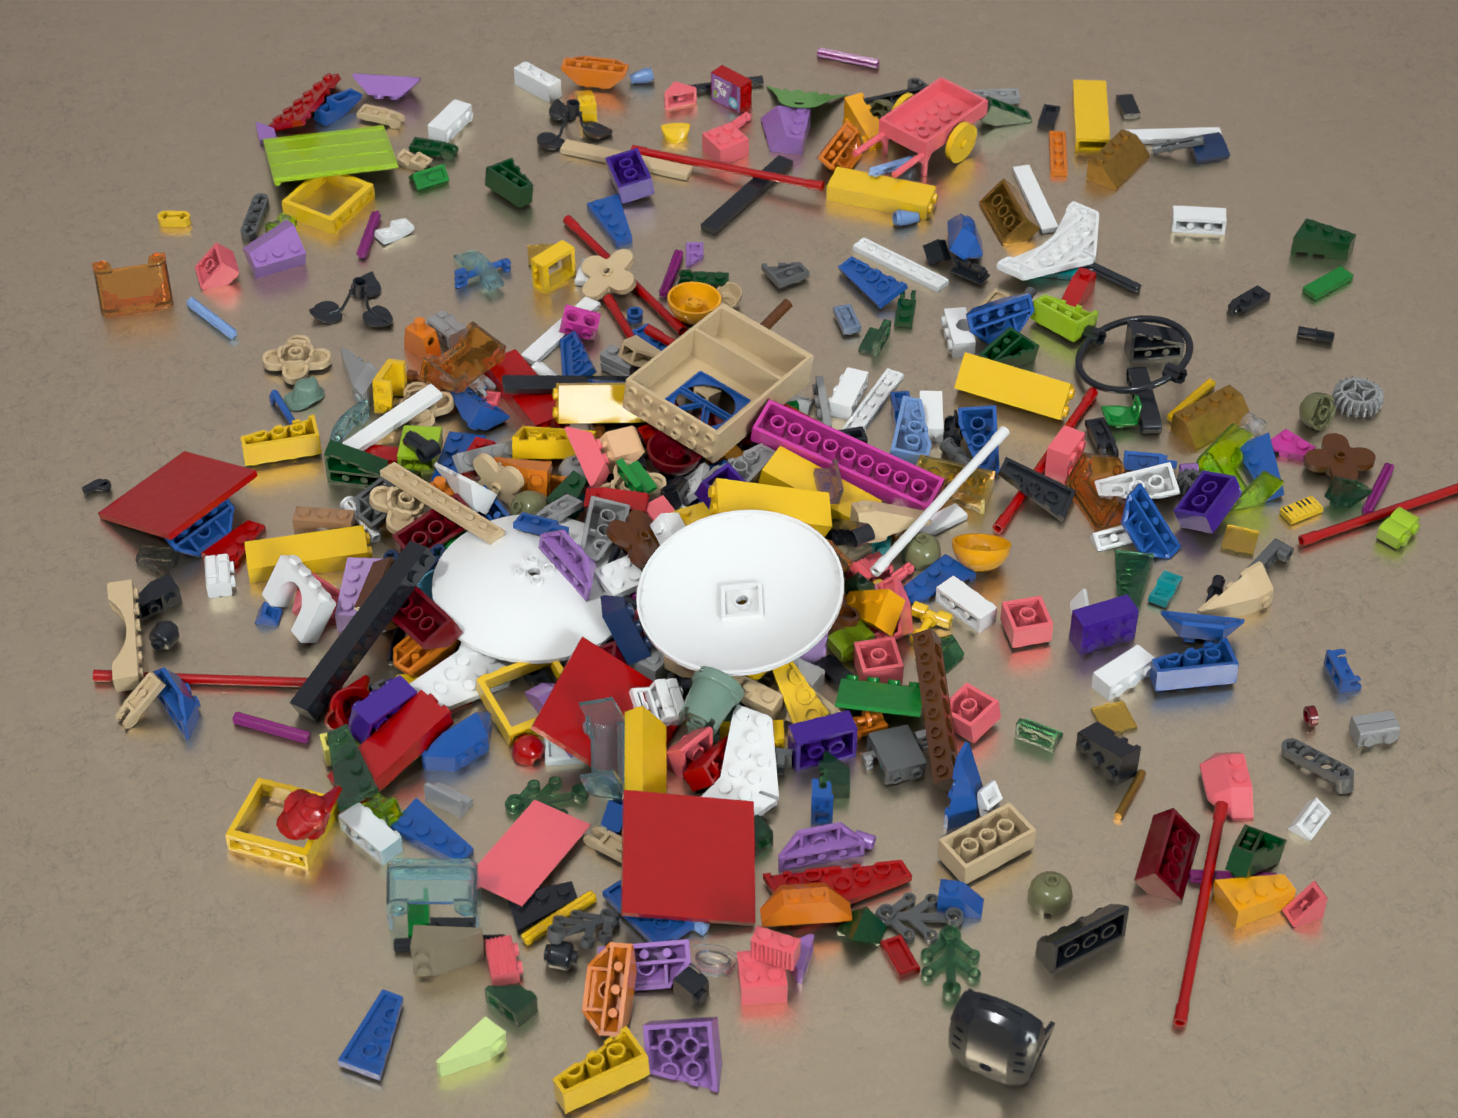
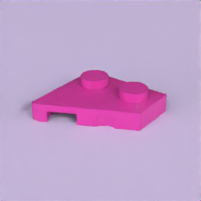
[1271,429,1316,462]

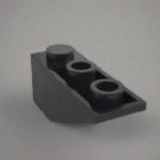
[136,574,182,620]

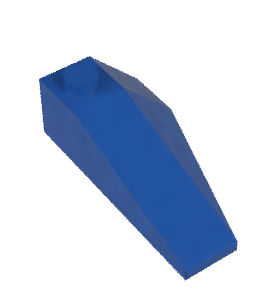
[444,377,510,431]
[958,405,1000,475]
[943,742,983,830]

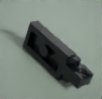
[1227,285,1271,317]

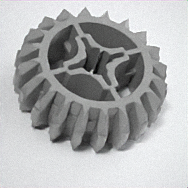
[1332,376,1384,419]

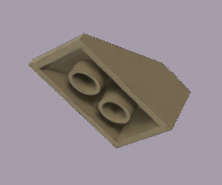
[410,925,485,976]

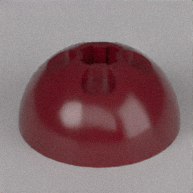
[647,431,703,476]

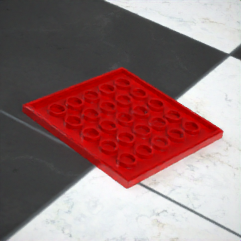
[98,451,258,540]
[530,636,677,787]
[621,790,755,926]

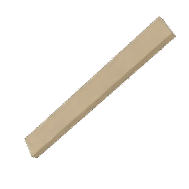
[560,139,693,181]
[380,462,505,545]

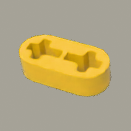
[157,211,191,228]

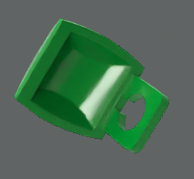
[1101,395,1142,428]

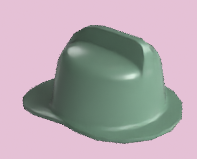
[283,376,325,411]

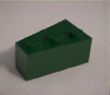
[485,158,533,208]
[1290,218,1356,261]
[978,327,1040,368]
[324,439,389,488]
[545,470,591,520]
[1225,824,1287,878]

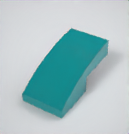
[1148,570,1183,608]

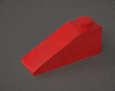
[1062,267,1096,307]
[583,487,649,513]
[683,736,728,792]

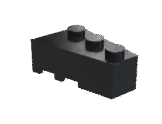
[1124,320,1185,362]
[1076,721,1141,786]

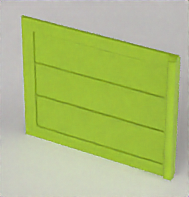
[263,125,398,186]

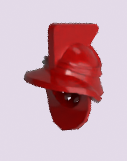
[324,675,371,731]
[276,785,342,841]

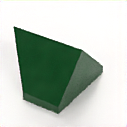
[837,906,887,946]

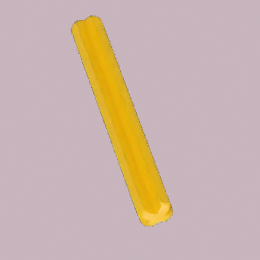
[1167,378,1216,423]
[521,890,597,945]

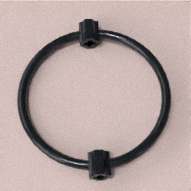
[1075,315,1194,394]

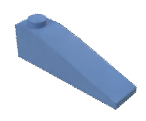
[890,395,931,465]

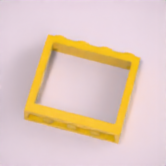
[281,174,375,235]
[476,661,563,747]
[225,777,340,870]

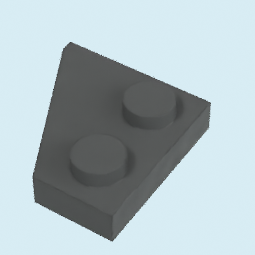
[761,262,810,288]

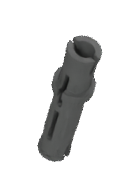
[1152,134,1204,155]

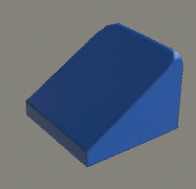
[255,601,283,626]

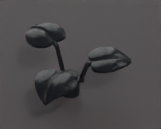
[537,99,613,150]
[309,271,393,327]

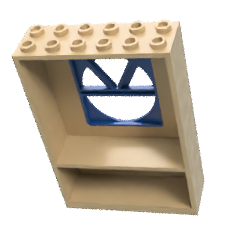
[623,303,814,463]

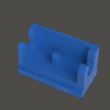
[1324,649,1362,694]
[811,779,834,826]

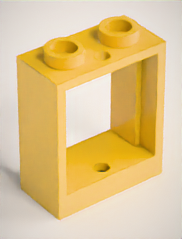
[531,240,576,295]

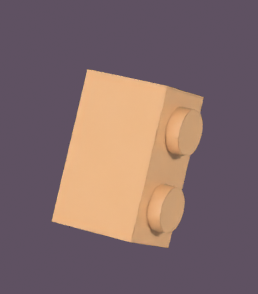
[599,426,645,474]

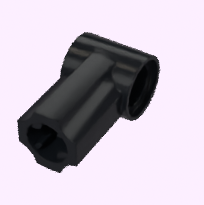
[403,430,441,463]
[661,475,689,509]

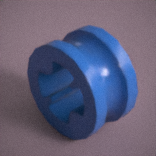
[627,307,643,324]

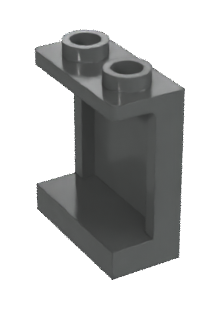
[866,724,927,785]

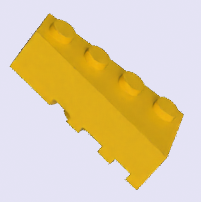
[240,414,322,466]
[512,426,596,459]
[552,1026,650,1113]

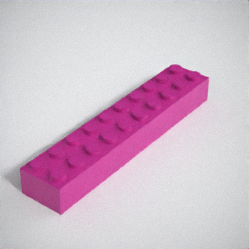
[751,399,945,511]

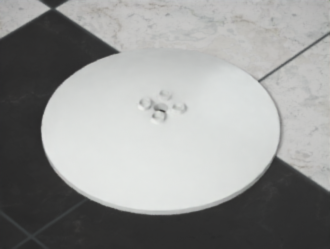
[636,510,844,676]
[432,515,630,664]

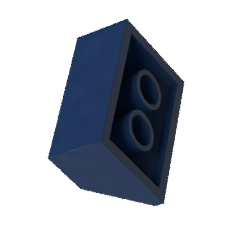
[600,595,653,666]

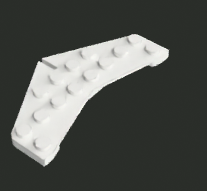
[997,201,1099,281]
[410,642,512,710]
[701,705,779,820]

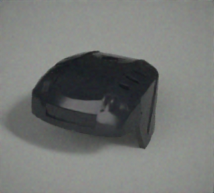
[948,988,1055,1085]

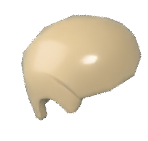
[717,282,743,309]

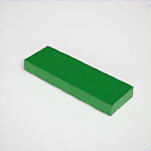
[1302,266,1354,300]

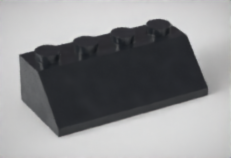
[1035,904,1129,974]

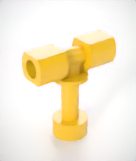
[910,601,954,643]

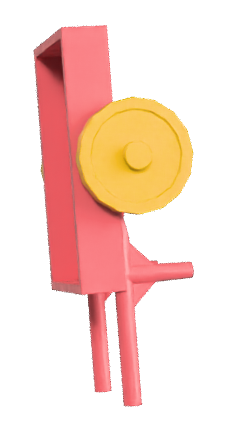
[852,77,988,178]

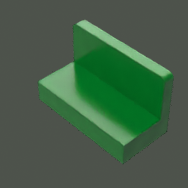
[408,164,450,191]
[616,458,657,494]
[407,888,430,938]

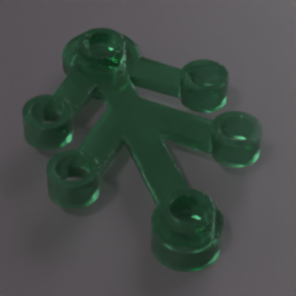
[505,776,588,814]
[920,925,981,1002]

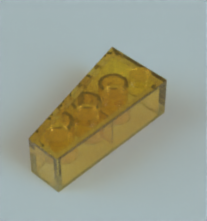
[916,454,995,515]

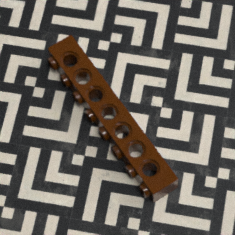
[912,628,958,793]

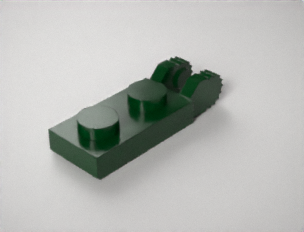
[409,137,459,161]
[678,269,729,289]
[894,290,916,328]

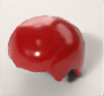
[511,734,545,766]

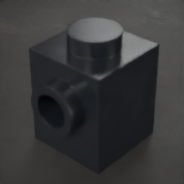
[673,966,709,1008]

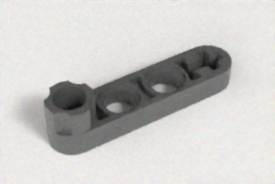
[1238,538,1294,580]
[1282,738,1354,794]

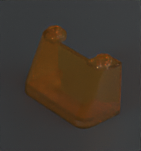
[92,252,174,318]
[420,321,506,393]
[1067,452,1126,529]

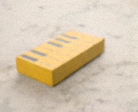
[1279,496,1324,525]

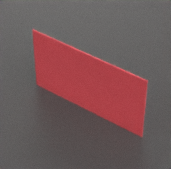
[465,800,591,906]

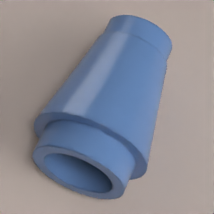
[629,67,654,84]
[892,209,919,227]

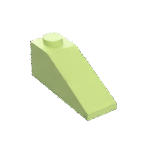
[436,1016,507,1077]

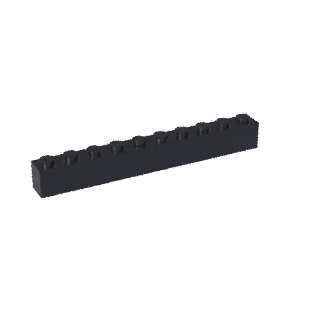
[289,541,436,721]

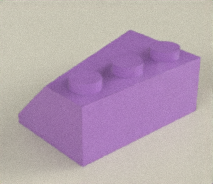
[761,105,811,155]
[243,219,306,279]
[643,1017,722,1092]

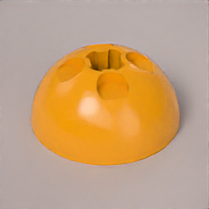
[667,282,721,325]
[952,533,1011,572]

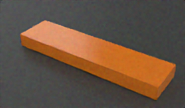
[1049,131,1068,177]

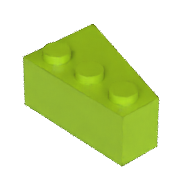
[1030,294,1099,342]

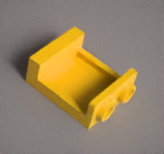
[372,358,407,414]

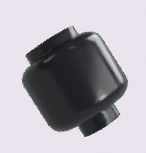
[149,620,180,651]
[544,940,578,971]

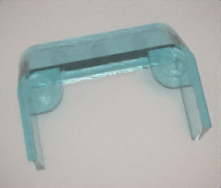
[579,697,625,801]
[386,859,482,929]

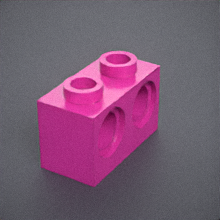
[559,304,601,341]

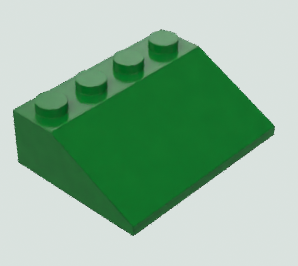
[835,674,923,717]

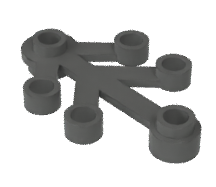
[875,892,963,945]
[547,909,620,949]

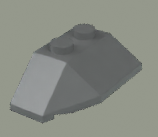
[355,477,396,530]

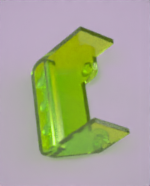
[1196,422,1285,512]

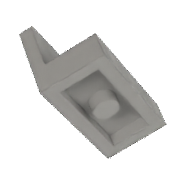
[424,782,473,819]

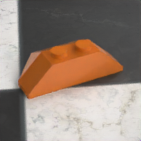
[561,56,629,89]
[816,120,862,171]
[393,635,460,677]
[760,882,852,927]
[582,942,637,1037]

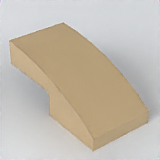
[395,149,433,171]

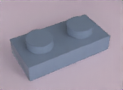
[833,304,861,335]

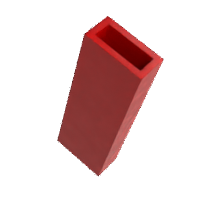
[483,349,570,429]
[326,689,454,806]

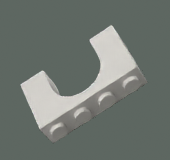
[262,555,337,643]

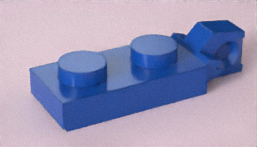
[1122,450,1177,471]
[513,512,569,535]

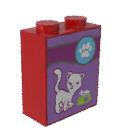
[711,65,752,115]

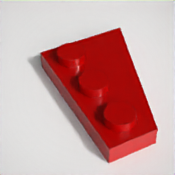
[201,520,266,569]

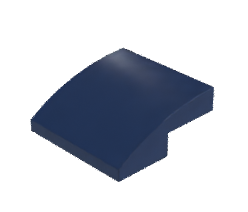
[1187,132,1230,164]

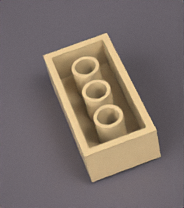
[937,802,1036,884]

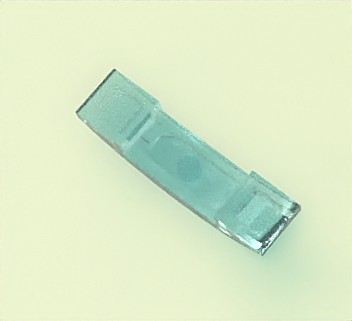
[454,250,504,291]
[329,400,370,443]

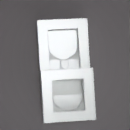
[374,218,415,245]
[977,780,1003,817]

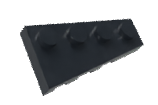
[998,457,1076,522]

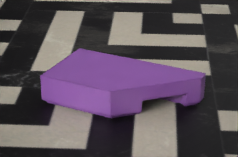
[256,122,276,145]
[686,242,704,268]

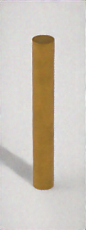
[1114,769,1146,820]

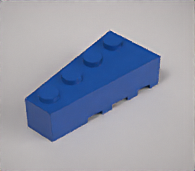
[1150,638,1239,691]

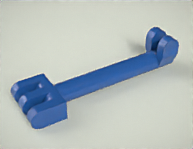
[454,258,511,288]
[269,389,295,425]

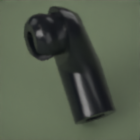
[82,479,111,496]

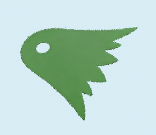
[767,86,848,108]

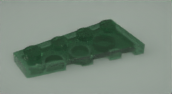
[1115,550,1154,610]
[327,724,380,811]

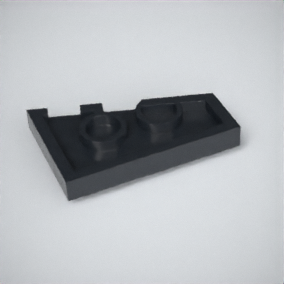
[507,881,577,936]

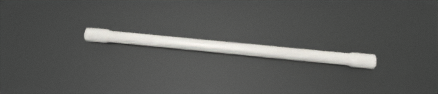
[870,426,1010,577]

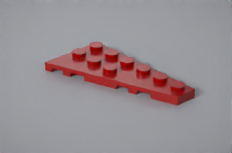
[268,73,341,131]
[763,860,912,927]

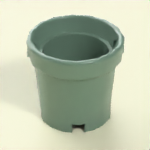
[678,666,745,735]

